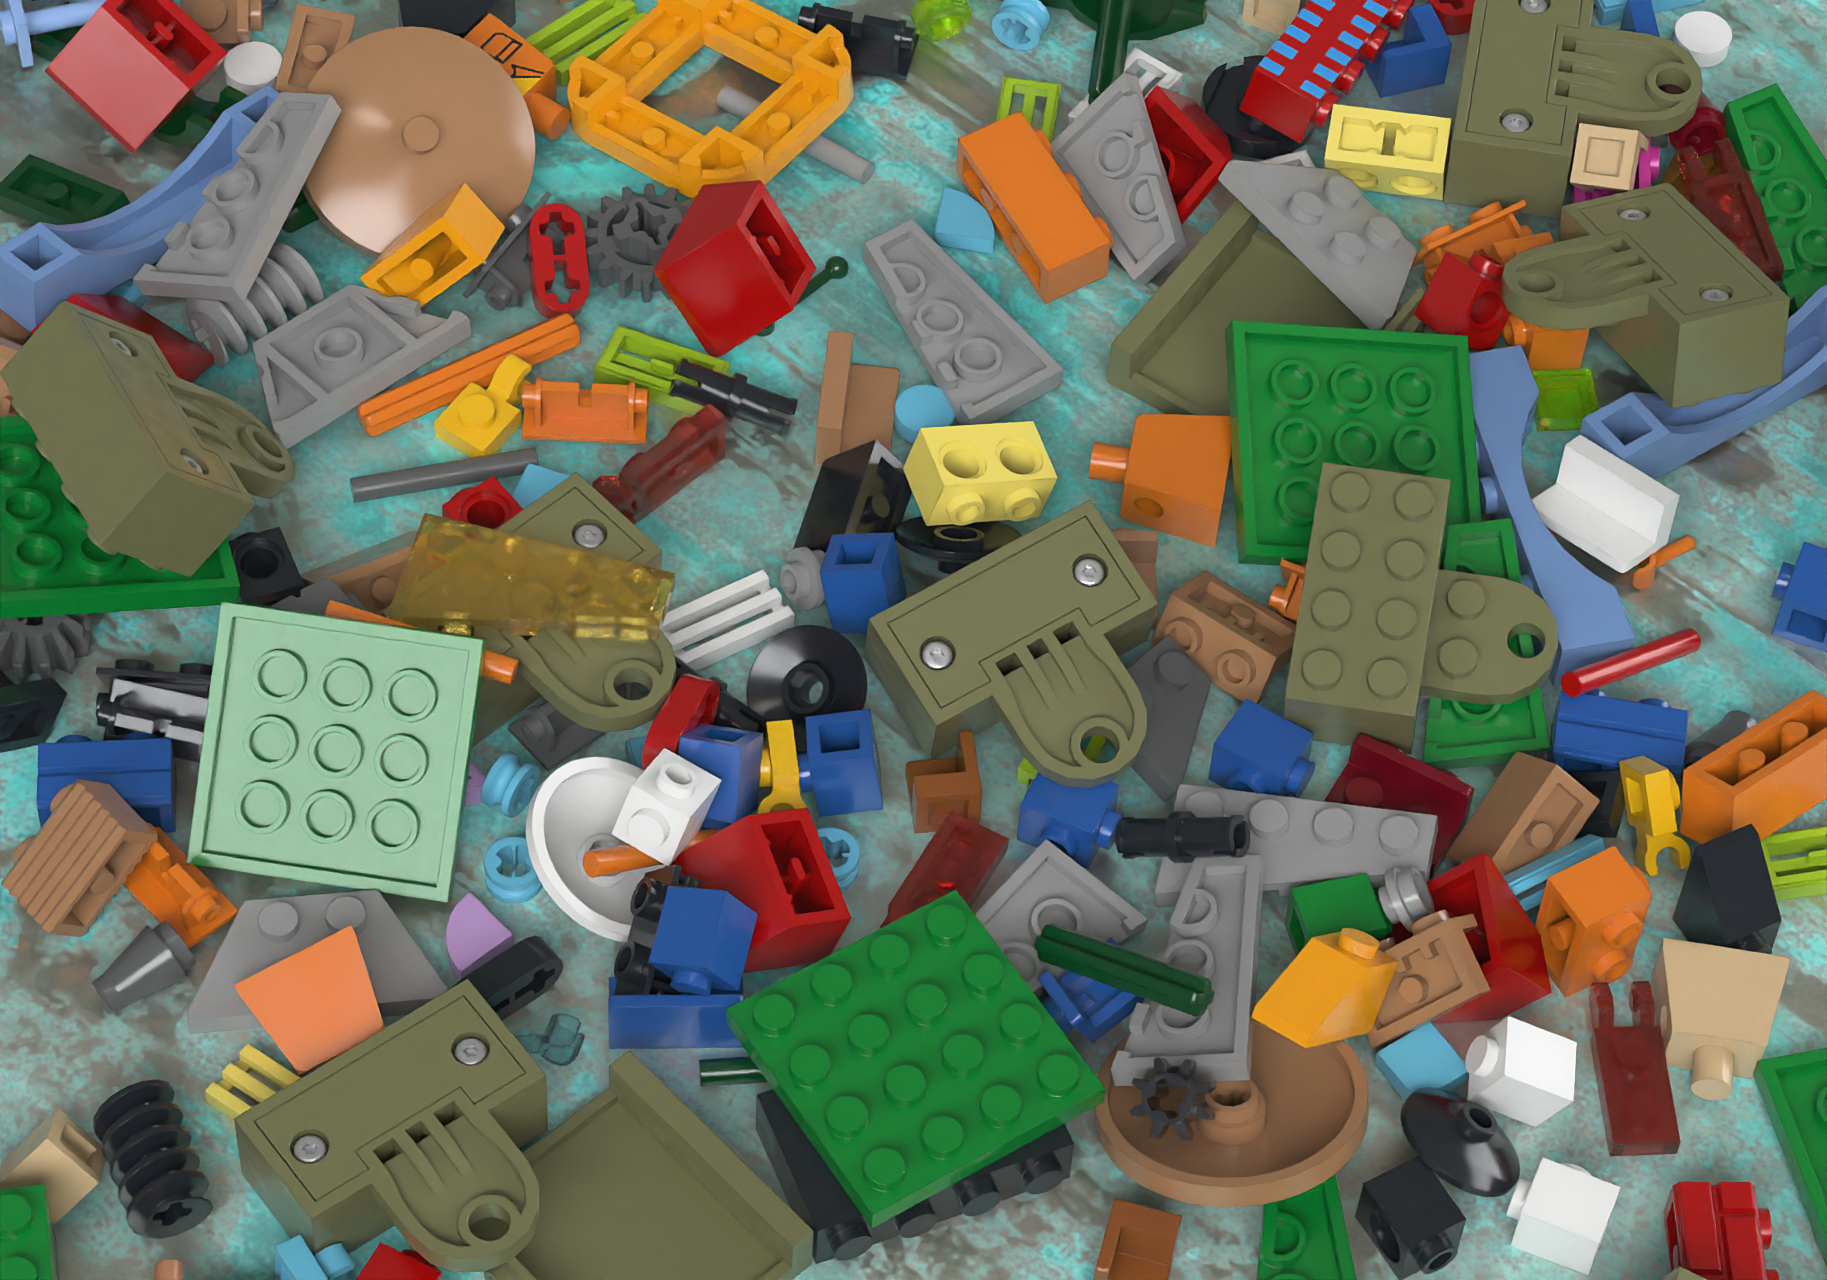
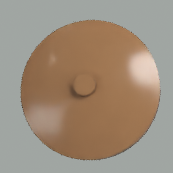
[302,26,536,259]
[1094,1003,1369,1207]

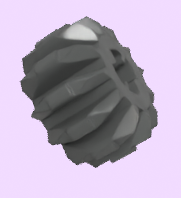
[0,613,93,683]

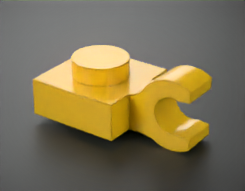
[434,354,532,458]
[758,720,807,814]
[1619,756,1691,877]

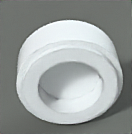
[1672,11,1732,67]
[224,41,282,96]

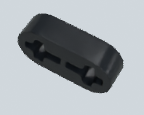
[452,936,563,1021]

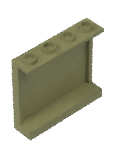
[1107,198,1426,416]
[470,1050,814,1280]

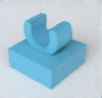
[274,1235,354,1280]

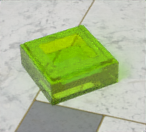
[1532,369,1599,432]

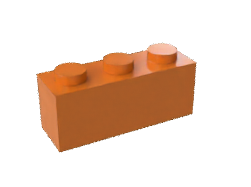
[956,111,1113,304]
[1680,690,1827,844]

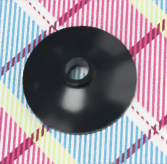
[896,516,1021,575]
[747,625,867,753]
[1400,1088,1520,1197]

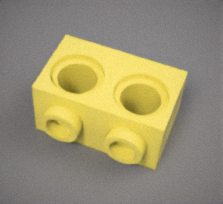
[1324,104,1452,200]
[903,421,1058,526]

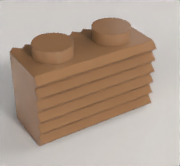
[1,779,157,937]

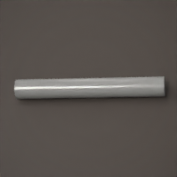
[716,85,874,184]

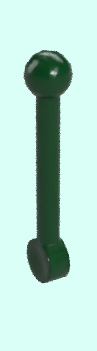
[755,256,849,337]

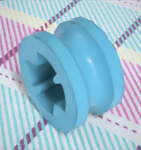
[991,0,1050,51]
[480,751,541,818]
[817,827,860,892]
[484,836,543,904]

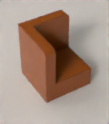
[905,730,982,834]
[1093,1199,1182,1280]

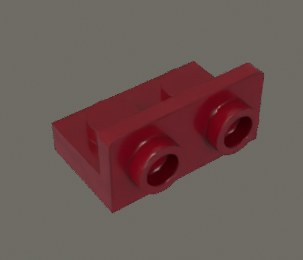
[1324,733,1474,879]

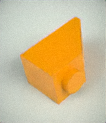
[360,183,505,308]
[1251,928,1399,1048]

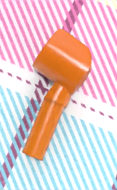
[1632,535,1695,590]

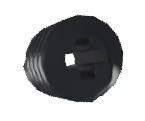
[93,1079,213,1239]

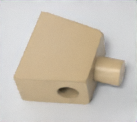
[1652,937,1790,1100]

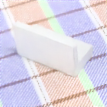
[1532,435,1680,573]

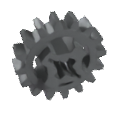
[584,184,694,302]

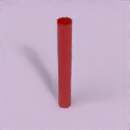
[1561,628,1701,697]

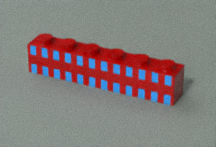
[1239,0,1415,144]

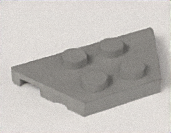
[1218,160,1418,330]
[252,284,472,450]
[187,889,448,1034]

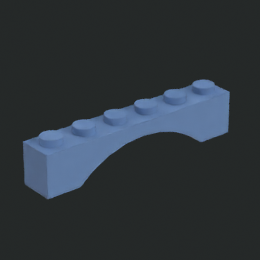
[0,84,280,332]
[1579,285,1827,480]
[1469,345,1635,687]

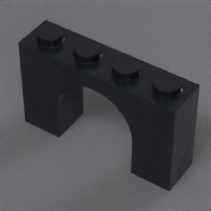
[756,1089,1074,1264]

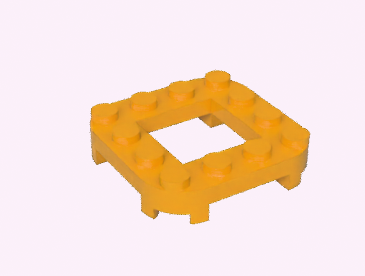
[567,0,854,199]

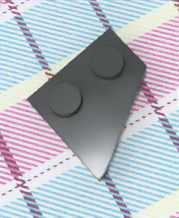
[1103,635,1212,802]

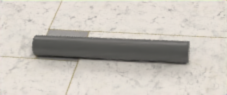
[350,447,539,503]

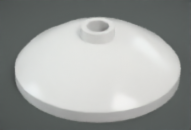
[526,757,666,942]

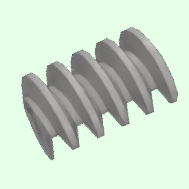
[186,243,323,368]

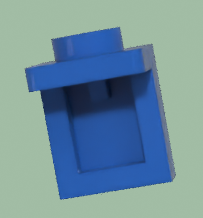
[1037,938,1144,1043]

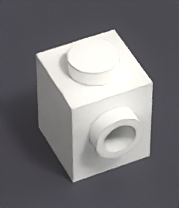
[612,748,722,867]
[1465,1016,1577,1127]
[1506,1157,1621,1276]

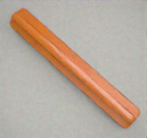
[357,313,581,437]

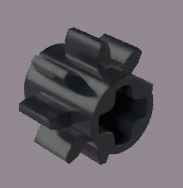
[1130,1057,1217,1141]

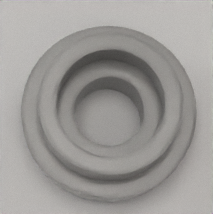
[780,547,825,610]
[1378,866,1435,932]

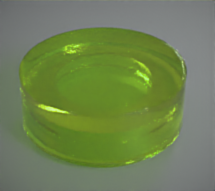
[910,0,972,41]

